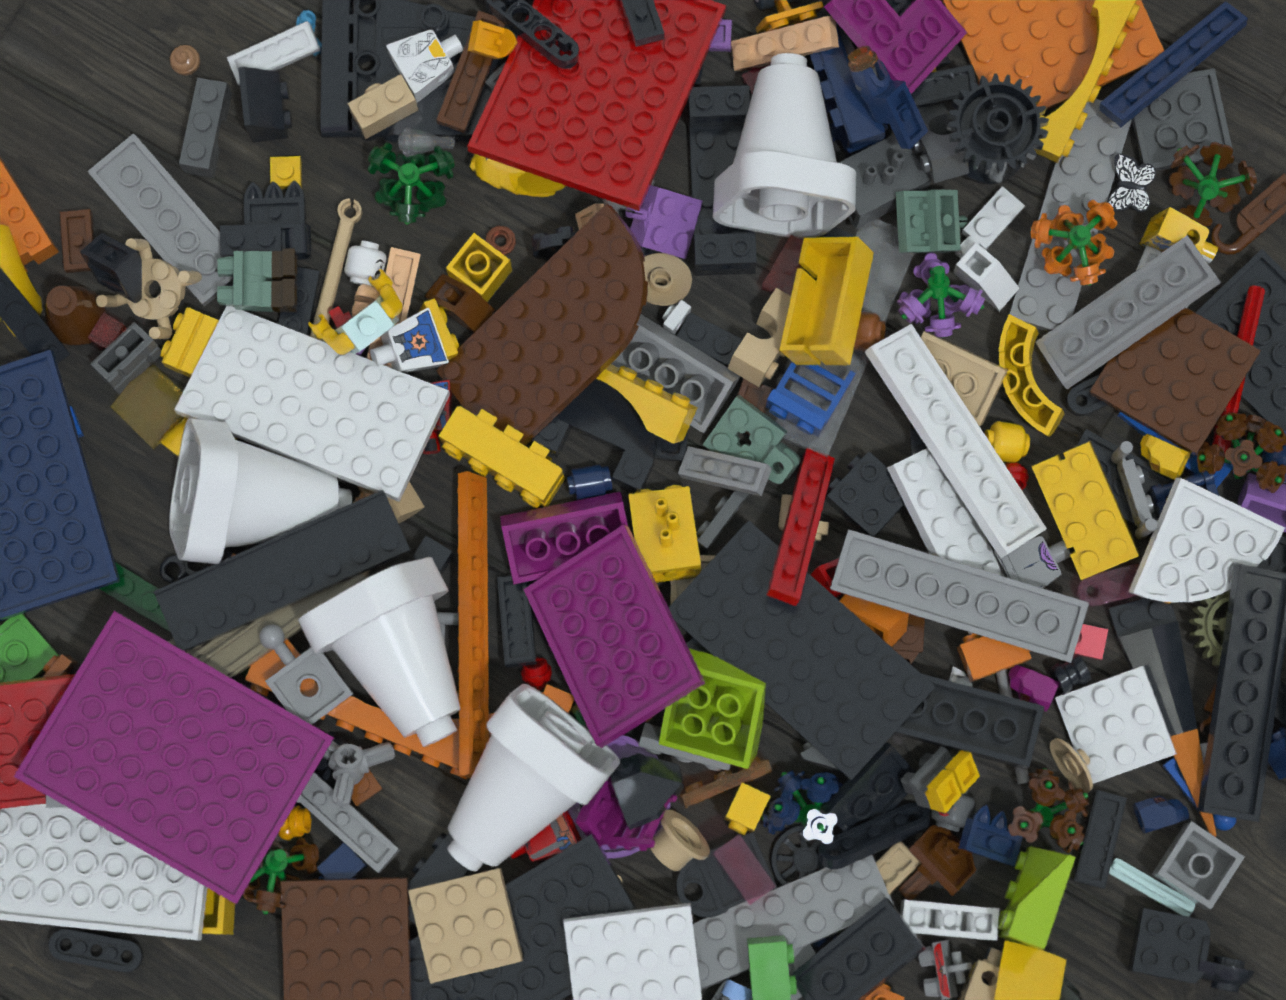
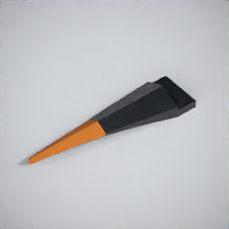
[1107,598,1216,837]

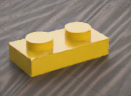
[419,298,459,360]

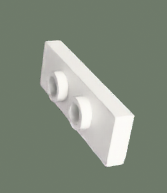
[227,21,321,86]

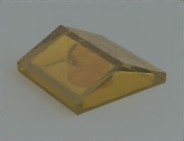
[111,365,186,450]

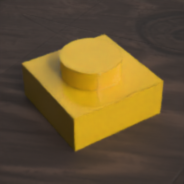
[270,156,302,189]

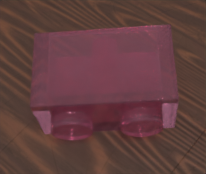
[713,835,776,905]

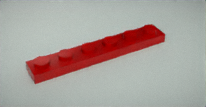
[767,448,835,606]

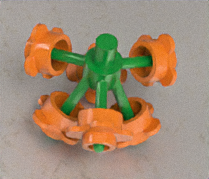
[1030,200,1118,286]

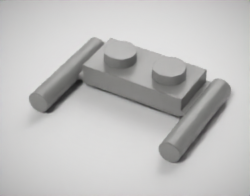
[1111,441,1158,540]

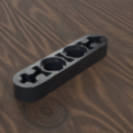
[485,0,579,69]

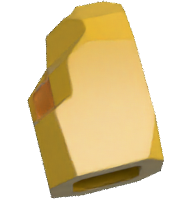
[1140,434,1190,480]

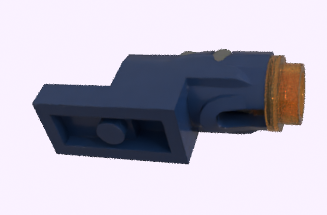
[848,46,928,149]

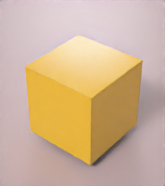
[446,233,512,302]

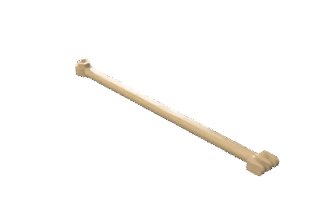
[280,198,362,460]

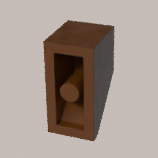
[424,274,495,333]

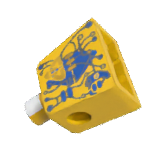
[1140,207,1218,263]

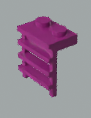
[575,775,678,851]

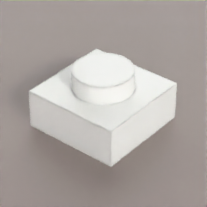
[662,300,691,335]

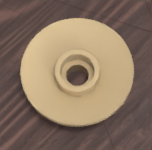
[643,253,692,306]
[1050,738,1093,793]

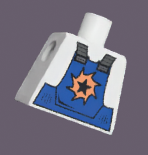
[370,308,449,373]

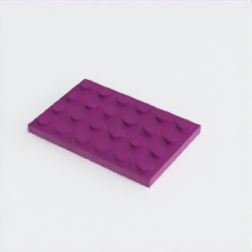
[523,524,705,748]

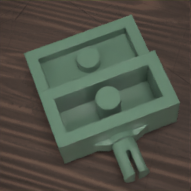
[896,190,968,253]

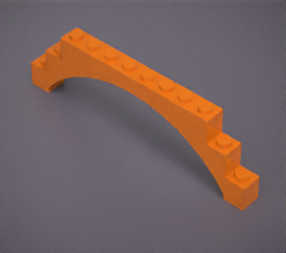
[231,554,575,780]

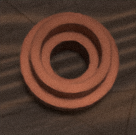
[486,226,516,256]

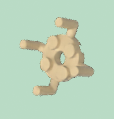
[96,238,202,339]

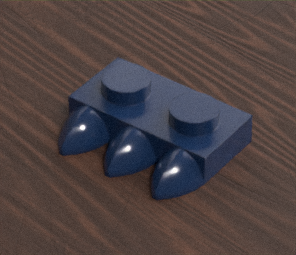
[958,805,1023,867]

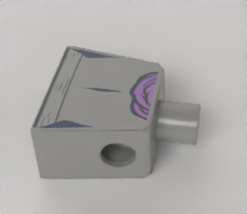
[993,536,1071,589]

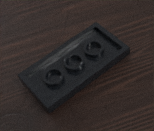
[789,897,926,1000]

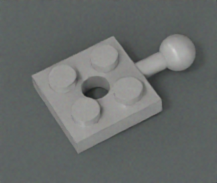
[259,625,354,725]

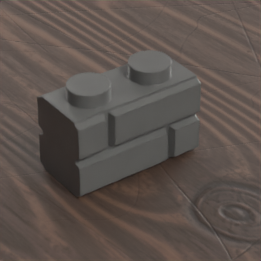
[90,322,161,395]

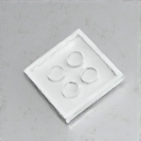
[1055,666,1177,784]

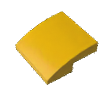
[994,941,1066,1000]

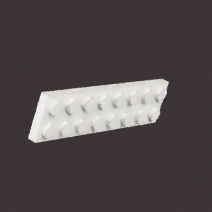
[865,324,1047,558]

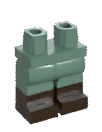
[217,248,297,312]

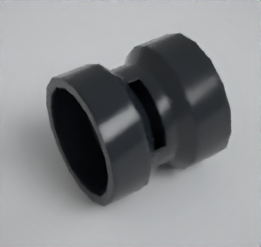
[1049,653,1091,694]

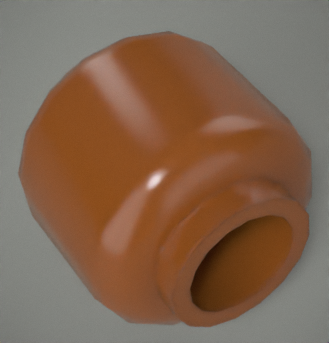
[853,312,886,351]

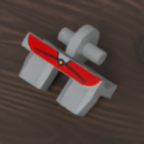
[919,940,973,1000]

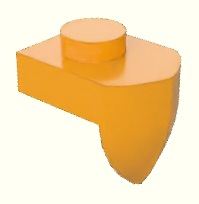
[468,20,517,59]

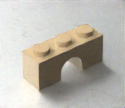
[728,288,791,387]

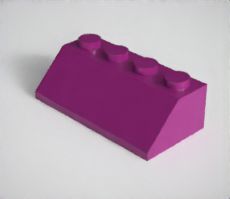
[500,492,628,584]

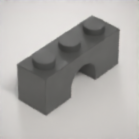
[179,78,232,178]
[913,103,969,183]

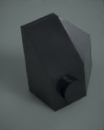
[611,753,684,830]

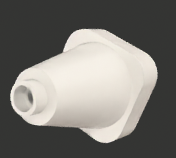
[713,53,856,238]
[169,418,352,564]
[298,557,461,747]
[448,684,620,871]

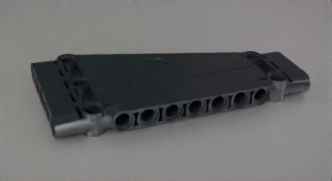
[321,0,518,142]

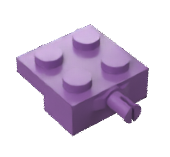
[625,185,702,259]

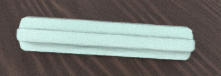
[1109,858,1195,917]

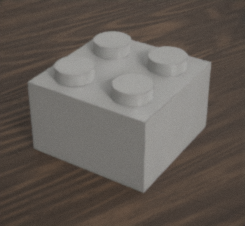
[1151,821,1245,910]

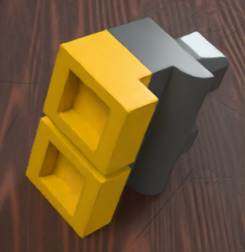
[901,747,980,813]

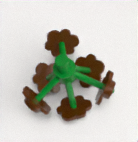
[1169,142,1257,228]

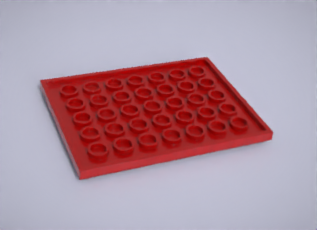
[468,0,726,211]

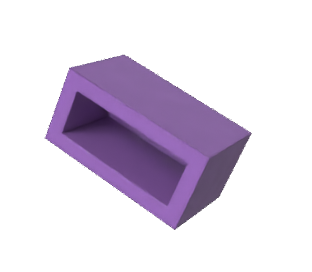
[1238,473,1286,533]

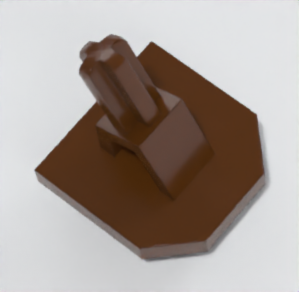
[899,825,976,901]

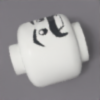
[344,241,387,286]

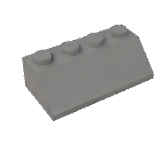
[611,315,741,433]

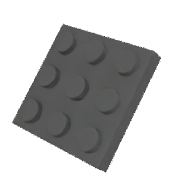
[1132,68,1234,171]

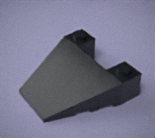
[529,379,657,493]

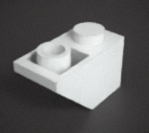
[953,243,1019,312]

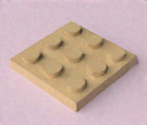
[408,867,523,983]

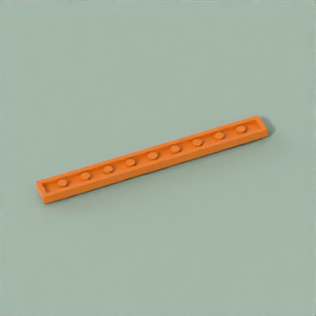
[457,471,489,778]

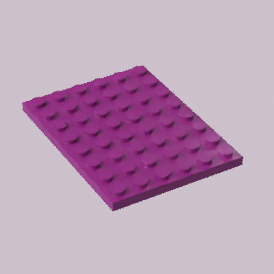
[14,611,334,904]

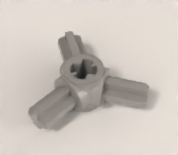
[323,741,395,807]

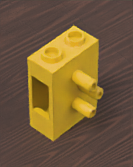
[628,485,701,583]

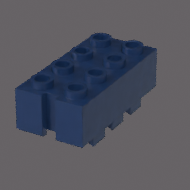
[810,25,888,158]

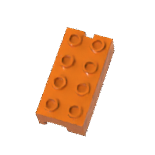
[0,157,59,272]

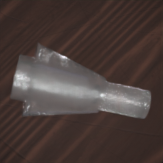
[398,127,455,157]

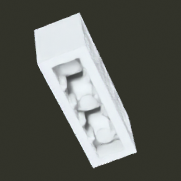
[900,900,999,941]

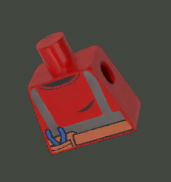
[510,810,582,862]

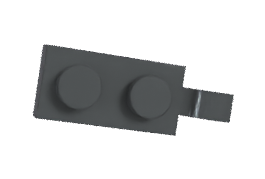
[696,490,752,552]

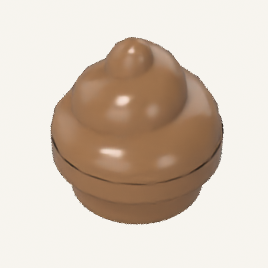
[170,45,200,75]

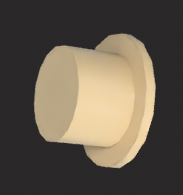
[651,810,710,871]

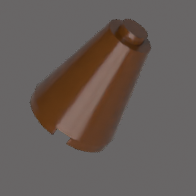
[45,286,106,346]

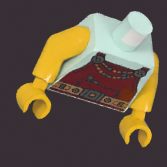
[308,269,403,355]

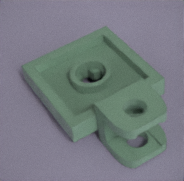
[703,395,801,484]

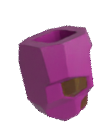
[1007,665,1059,712]

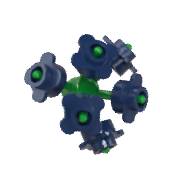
[762,770,843,844]

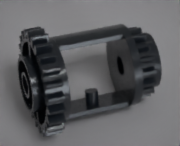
[947,74,1049,184]

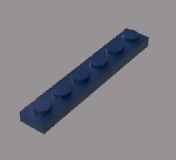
[1099,1,1248,127]

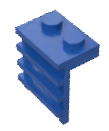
[766,362,856,438]

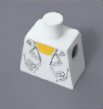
[386,30,463,103]

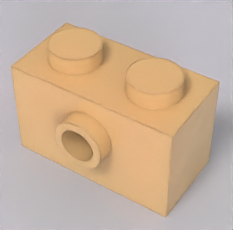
[348,74,418,139]

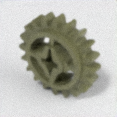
[1189,589,1231,666]

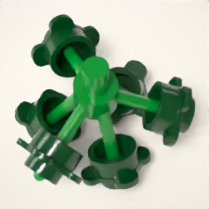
[368,142,455,225]

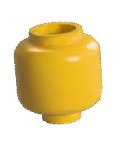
[984,421,1030,463]

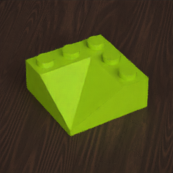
[659,648,766,769]
[997,847,1076,949]

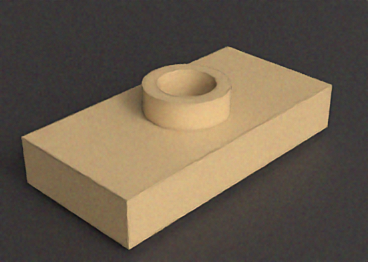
[876,841,921,895]

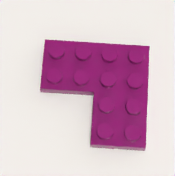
[824,0,967,94]

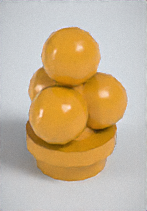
[278,806,312,840]

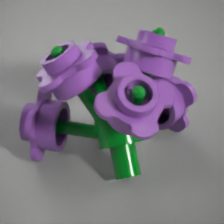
[897,252,985,338]

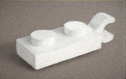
[955,186,1025,259]

